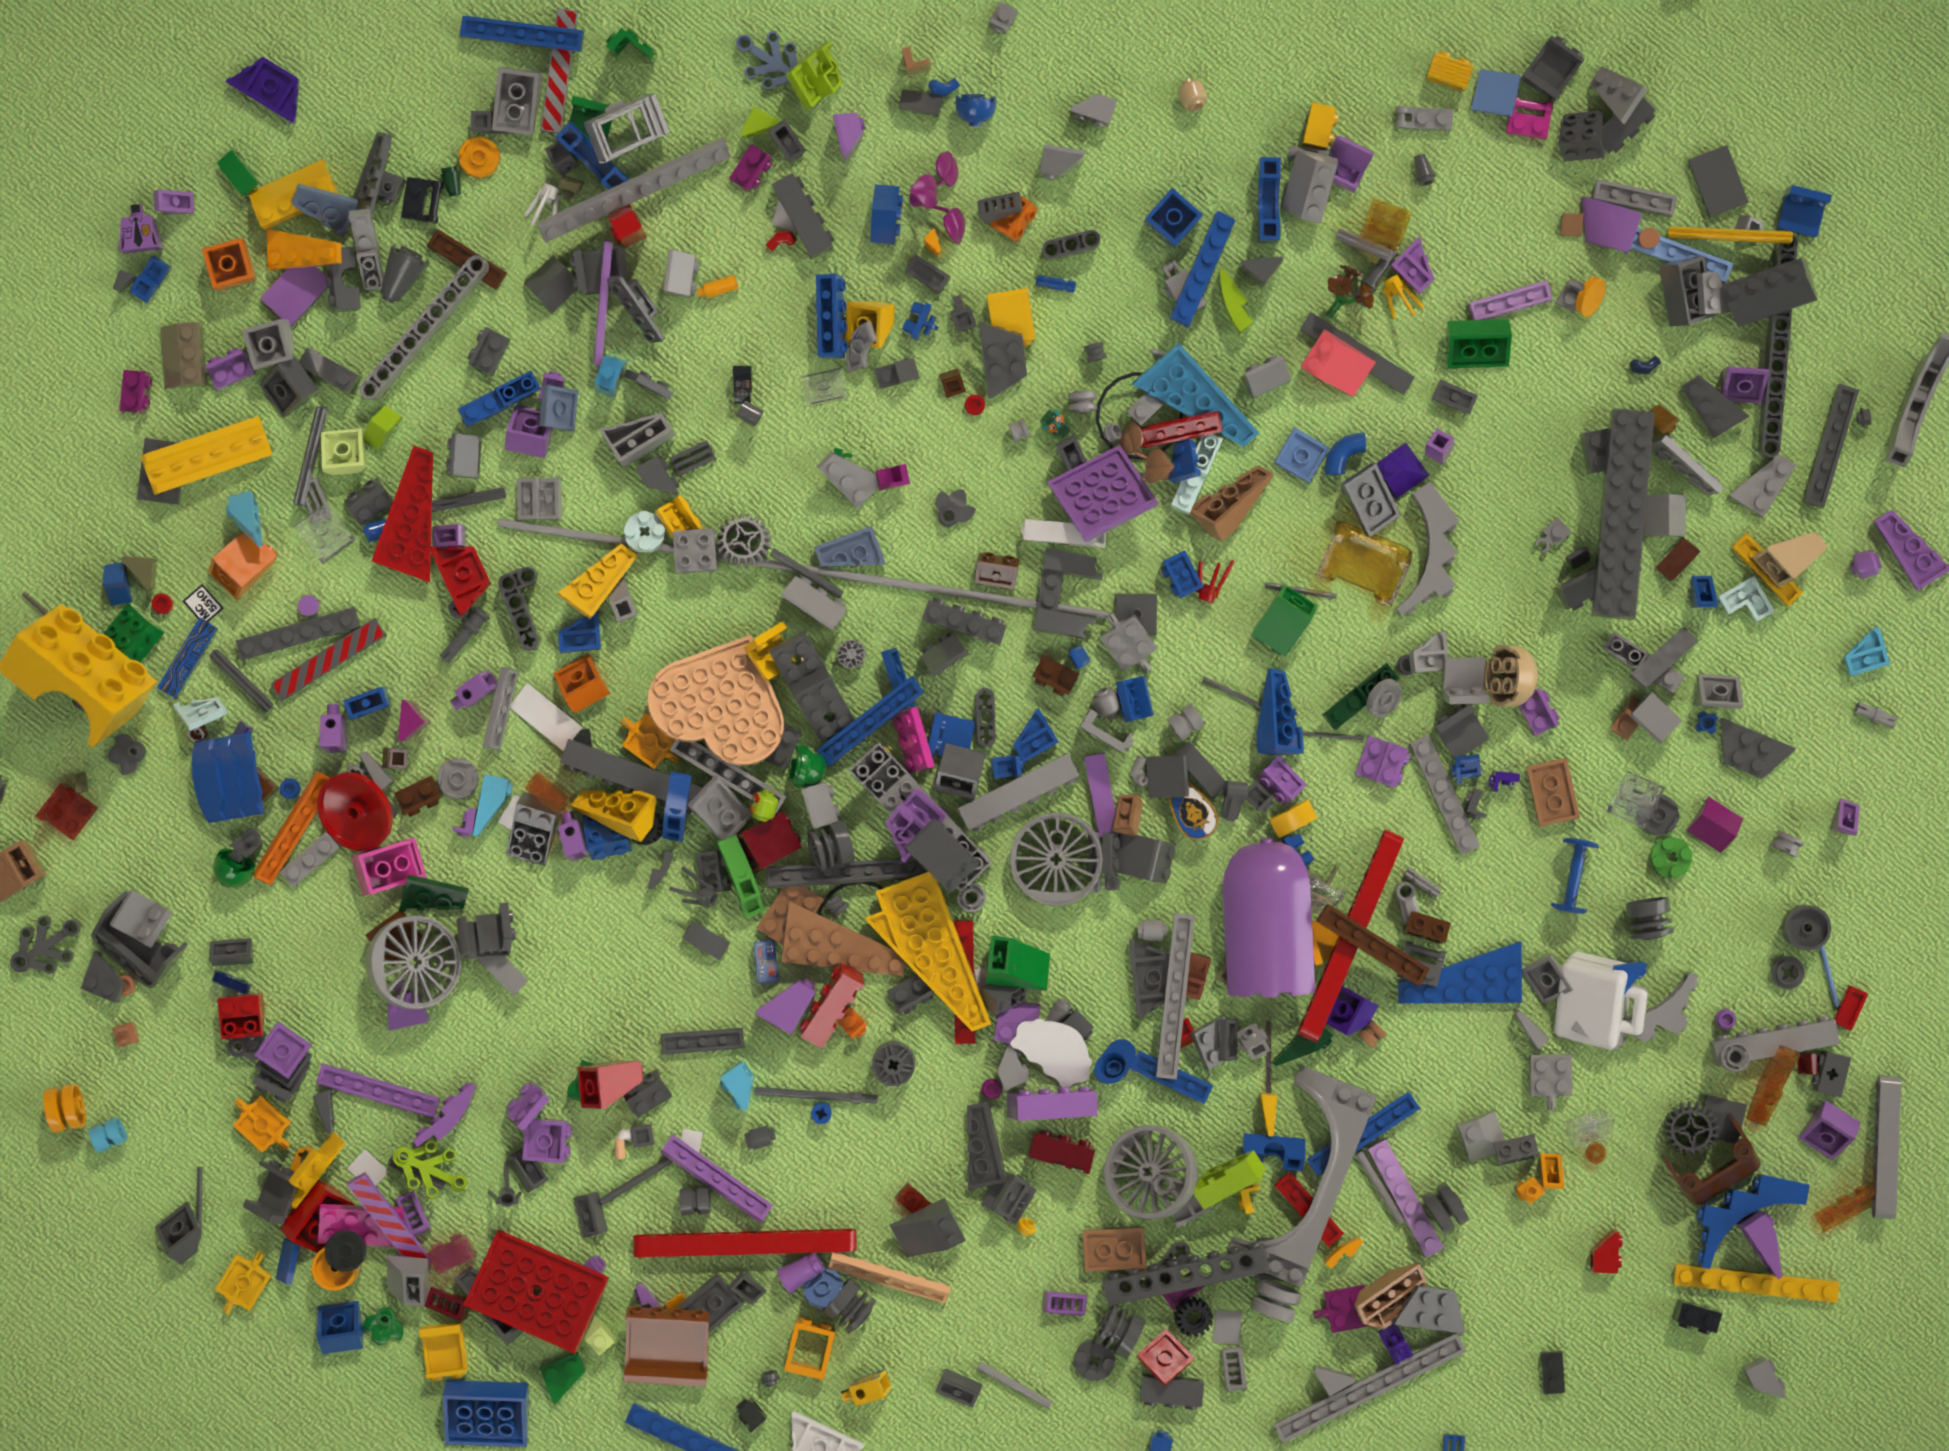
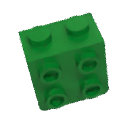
[606,28,656,64]
[104,604,165,663]

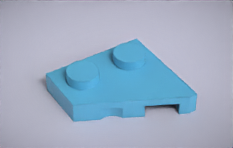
[1843,627,1890,676]

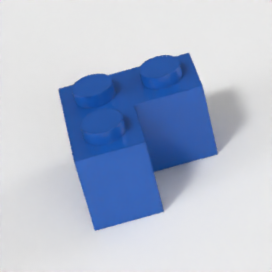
[870,184,903,244]

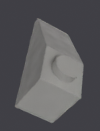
[1126,392,1165,427]

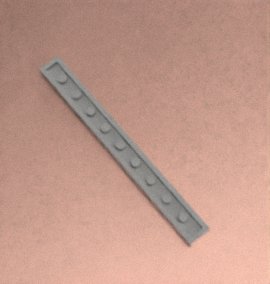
[537,137,731,243]
[1273,1333,1467,1443]

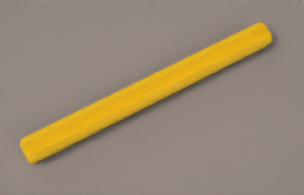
[1668,226,1793,244]

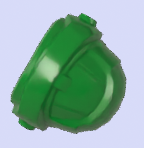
[789,744,827,788]

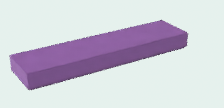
[1084,753,1119,837]

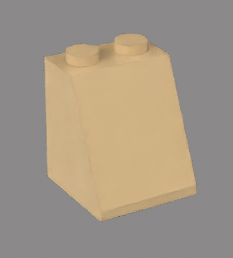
[1752,532,1828,587]

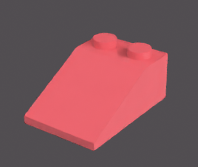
[1300,329,1376,397]

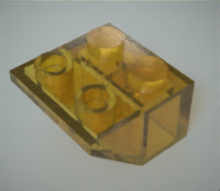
[1359,197,1412,251]

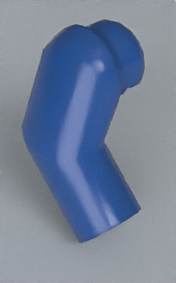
[928,78,960,96]

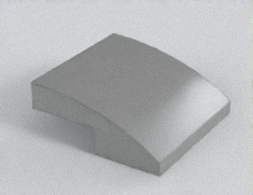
[517,478,562,520]

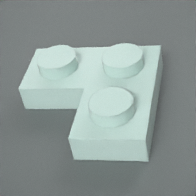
[1717,576,1775,622]

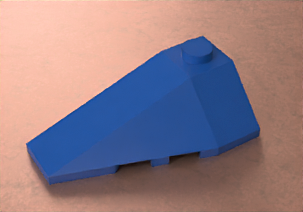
[1256,668,1304,756]

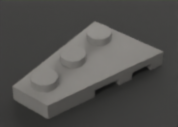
[1590,66,1648,125]
[1728,454,1796,517]

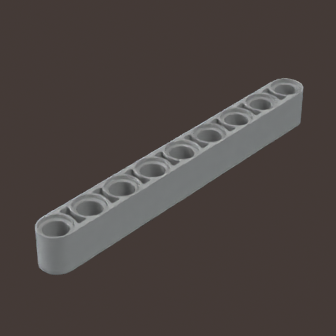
[359,255,489,401]

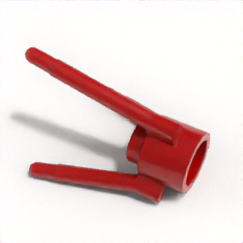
[1196,560,1234,603]

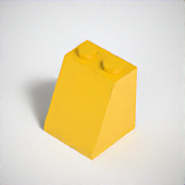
[987,288,1035,347]

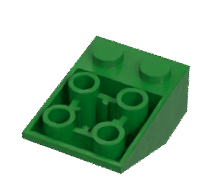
[985,936,1050,991]

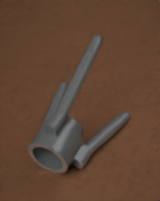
[669,866,717,908]
[488,1162,522,1207]

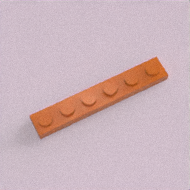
[253,770,332,885]

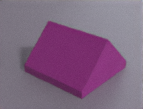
[398,700,431,741]
[1686,796,1743,853]

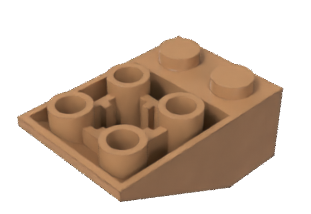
[0,840,47,902]

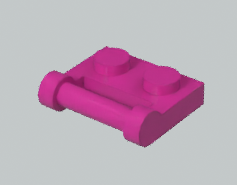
[1506,97,1553,140]

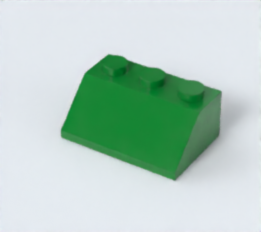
[1446,319,1512,369]

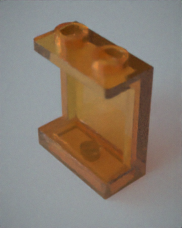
[525,771,575,813]

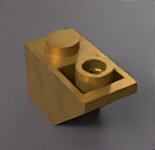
[1649,404,1679,437]

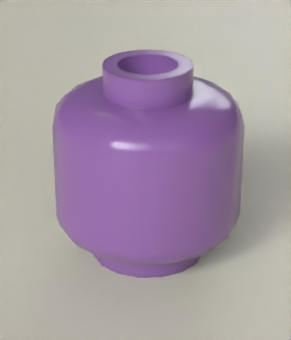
[1850,550,1882,579]

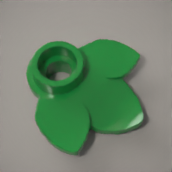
[363,1307,403,1346]

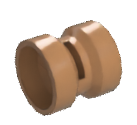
[1358,1020,1387,1049]

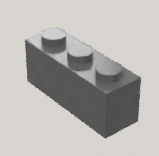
[1140,1373,1204,1410]

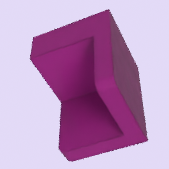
[875,464,910,491]

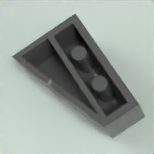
[1601,95,1658,154]

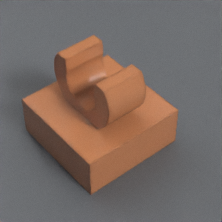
[113,1022,140,1047]

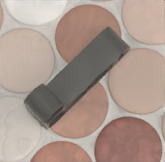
[498,567,541,651]

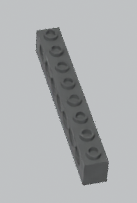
[1103,1242,1270,1306]

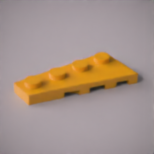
[267,229,341,271]

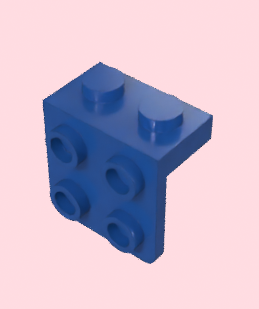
[582,814,632,860]

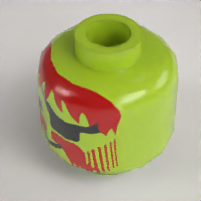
[749,789,779,822]

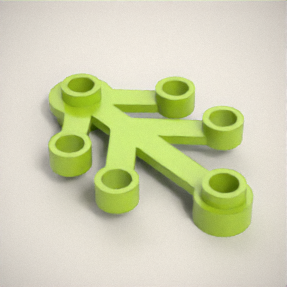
[392,1140,467,1199]

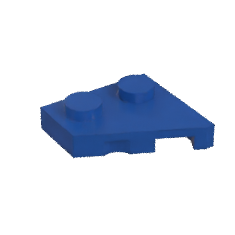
[558,609,602,653]
[1013,708,1059,763]

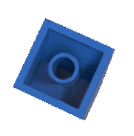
[317,1301,364,1354]

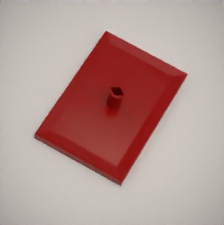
[463,1229,610,1354]

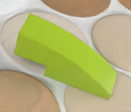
[1219,268,1253,334]

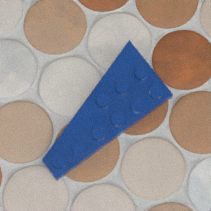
[1398,941,1522,1004]

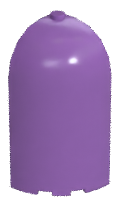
[1223,838,1315,997]

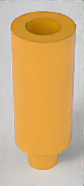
[697,275,739,298]

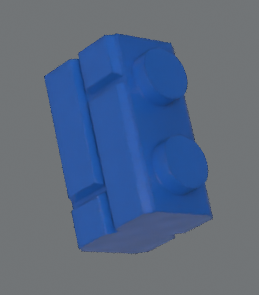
[343,687,392,720]

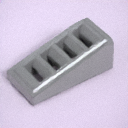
[360,752,394,791]
[1514,1009,1549,1050]
[1221,1347,1247,1392]

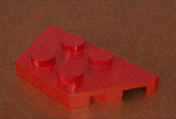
[431,546,491,616]

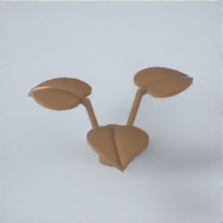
[1120,420,1174,484]

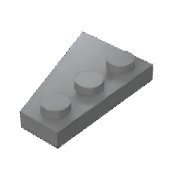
[817,452,879,509]

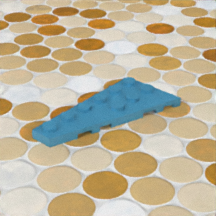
[1132,342,1259,447]

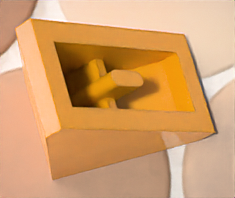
[1539,1153,1564,1189]

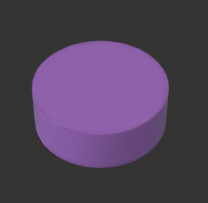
[298,595,320,616]

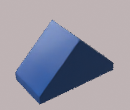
[103,562,133,606]
[1691,576,1718,608]

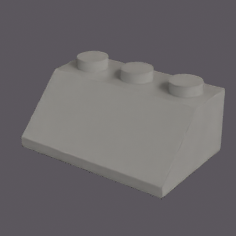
[1282,148,1338,223]
[781,575,847,631]

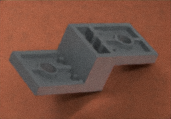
[768,630,855,742]

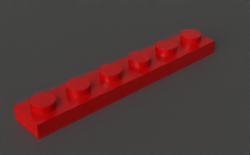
[953,920,976,1044]

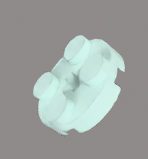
[624,511,665,553]

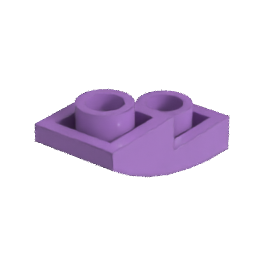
[634,1282,662,1308]

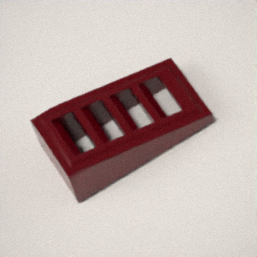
[425,1287,470,1321]

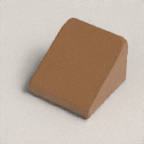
[1560,213,1584,236]

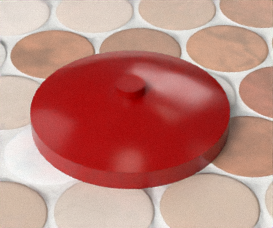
[317,772,393,851]

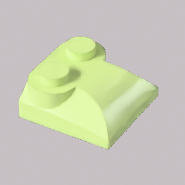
[321,428,366,475]

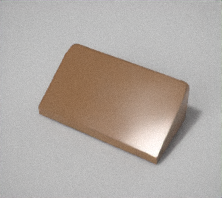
[1113,794,1143,836]

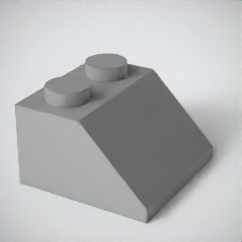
[663,249,700,298]
[242,319,294,370]
[801,782,841,829]

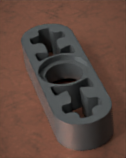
[976,688,996,747]
[1146,1240,1190,1286]

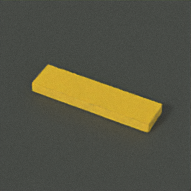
[1731,533,1803,607]

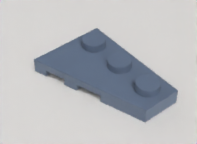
[291,183,358,237]
[814,526,886,567]

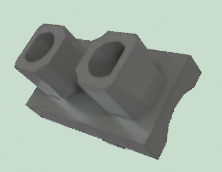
[229,828,263,863]

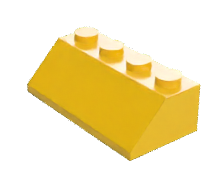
[249,159,340,230]

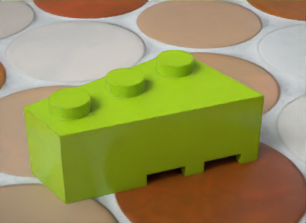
[1193,1150,1266,1210]

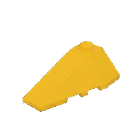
[571,790,657,842]

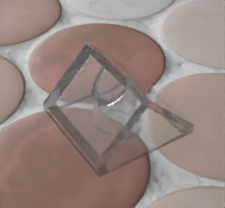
[801,368,848,408]

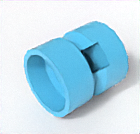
[88,1117,127,1153]

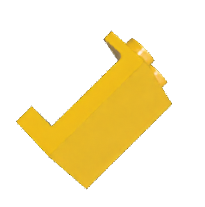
[419,1321,469,1381]

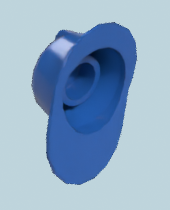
[1094,1039,1136,1084]

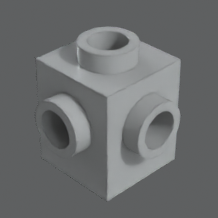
[1237,1023,1271,1061]

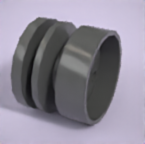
[807,821,855,872]
[1626,897,1674,940]
[872,1040,915,1086]
[822,1278,877,1334]
[1095,1305,1145,1359]

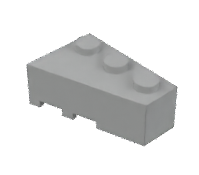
[599,413,676,467]

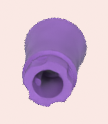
[777,1253,825,1294]

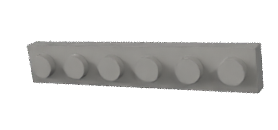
[1409,735,1480,855]

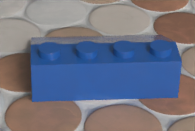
[443,1380,529,1447]

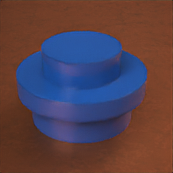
[280,778,301,799]

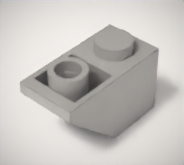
[1070,94,1117,128]
[608,577,639,623]
[997,1043,1030,1091]
[1742,1356,1786,1398]

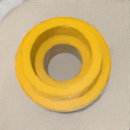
[1016,1218,1036,1237]

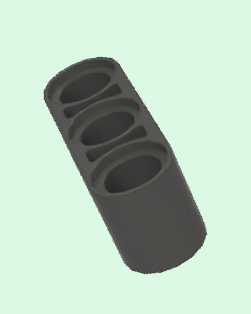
[1042,230,1100,261]
[1174,741,1226,799]

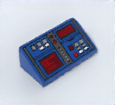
[754,940,779,984]

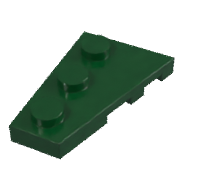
[399,875,469,911]

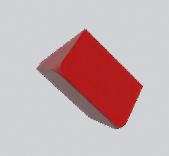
[1180,1018,1194,1048]

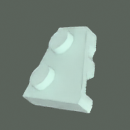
[173,697,227,731]

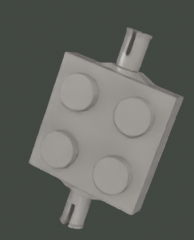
[1100,612,1157,673]

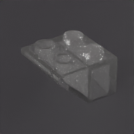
[1607,771,1665,828]

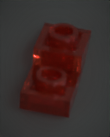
[894,1182,933,1213]

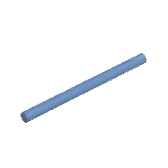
[1819,945,1840,1007]

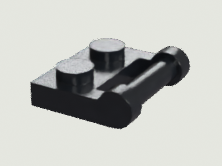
[401,177,444,224]

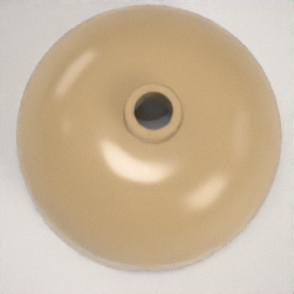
[1484,645,1538,707]

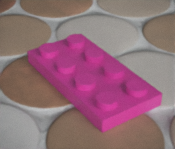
[318,1204,404,1247]

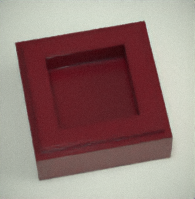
[1797,1053,1818,1075]

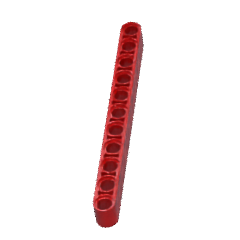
[1297,829,1404,1043]
[633,1229,857,1257]

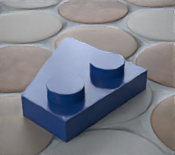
[1168,439,1201,483]

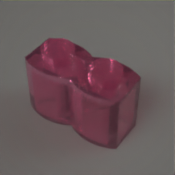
[427,1232,476,1275]

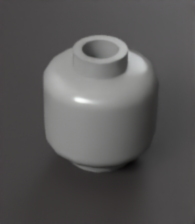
[1092,687,1121,719]

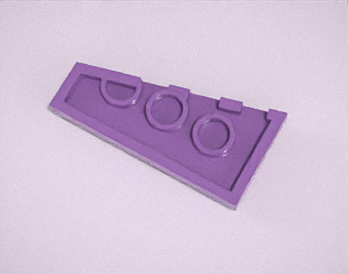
[1873,510,1949,591]

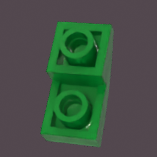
[217,149,260,197]

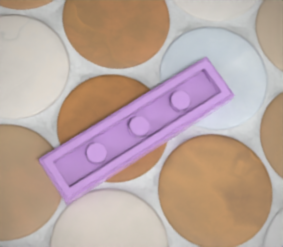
[1468,280,1553,320]

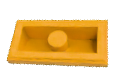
[924,228,941,258]

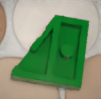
[539,1352,586,1404]

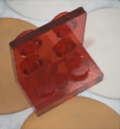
[35,783,98,840]

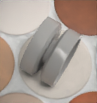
[1250,1279,1302,1322]

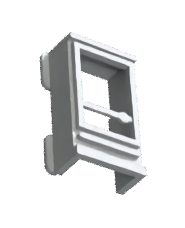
[584,93,670,164]

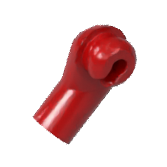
[765,231,796,252]

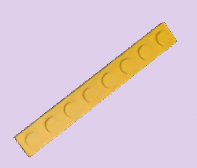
[1673,1263,1839,1303]

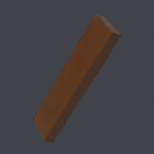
[426,228,507,290]

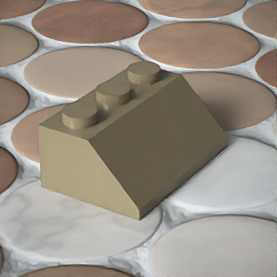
[160,322,207,389]

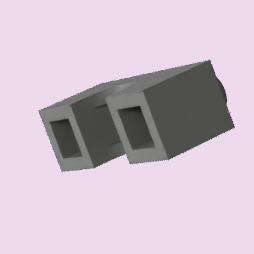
[324,247,361,313]

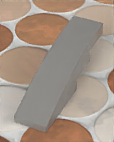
[457,937,529,996]

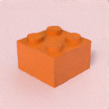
[202,238,257,291]

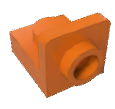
[836,1006,867,1039]

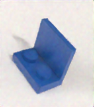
[1777,185,1832,238]
[928,713,976,756]

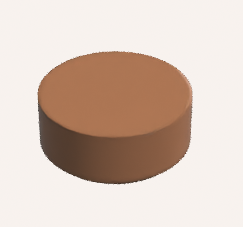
[1638,228,1660,249]
[120,975,136,996]

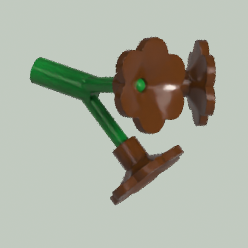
[1326,265,1374,318]

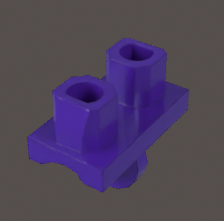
[1378,1324,1414,1365]

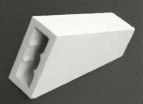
[1021,519,1106,549]

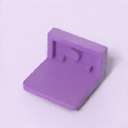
[1330,136,1374,193]

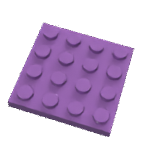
[1048,445,1158,542]

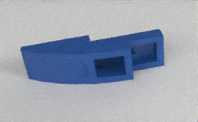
[457,371,541,428]
[662,772,691,842]

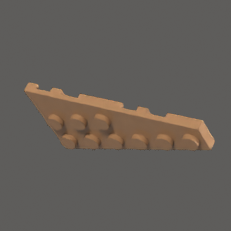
[781,901,906,976]

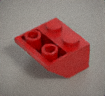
[217,993,265,1040]

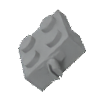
[1528,1054,1572,1110]

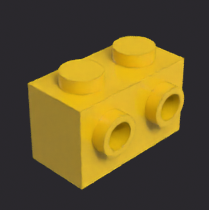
[1302,102,1339,150]

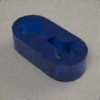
[212,970,252,994]

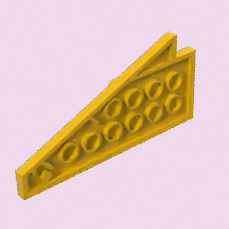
[865,872,992,1031]

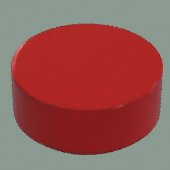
[965,394,985,416]
[152,593,174,614]

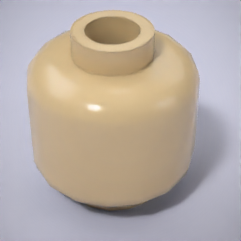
[1178,79,1208,111]

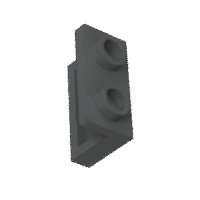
[344,478,393,526]
[623,1070,672,1118]

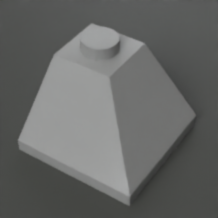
[1039,144,1085,181]
[1456,1110,1505,1163]

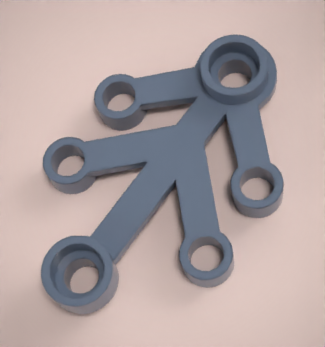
[736,31,798,90]

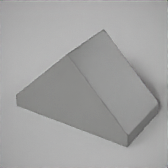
[1313,1364,1356,1397]

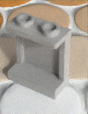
[1079,709,1134,753]

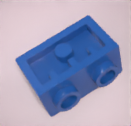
[1160,550,1203,599]

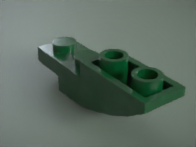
[1322,663,1400,731]

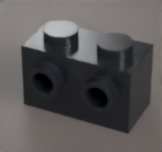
[1673,1299,1722,1335]

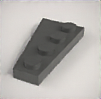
[967,1101,1008,1190]

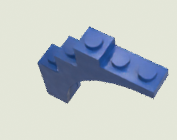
[1696,1174,1810,1269]

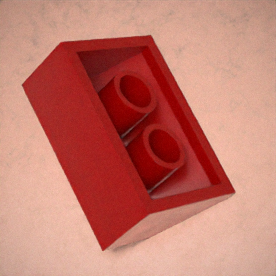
[279,1180,355,1253]

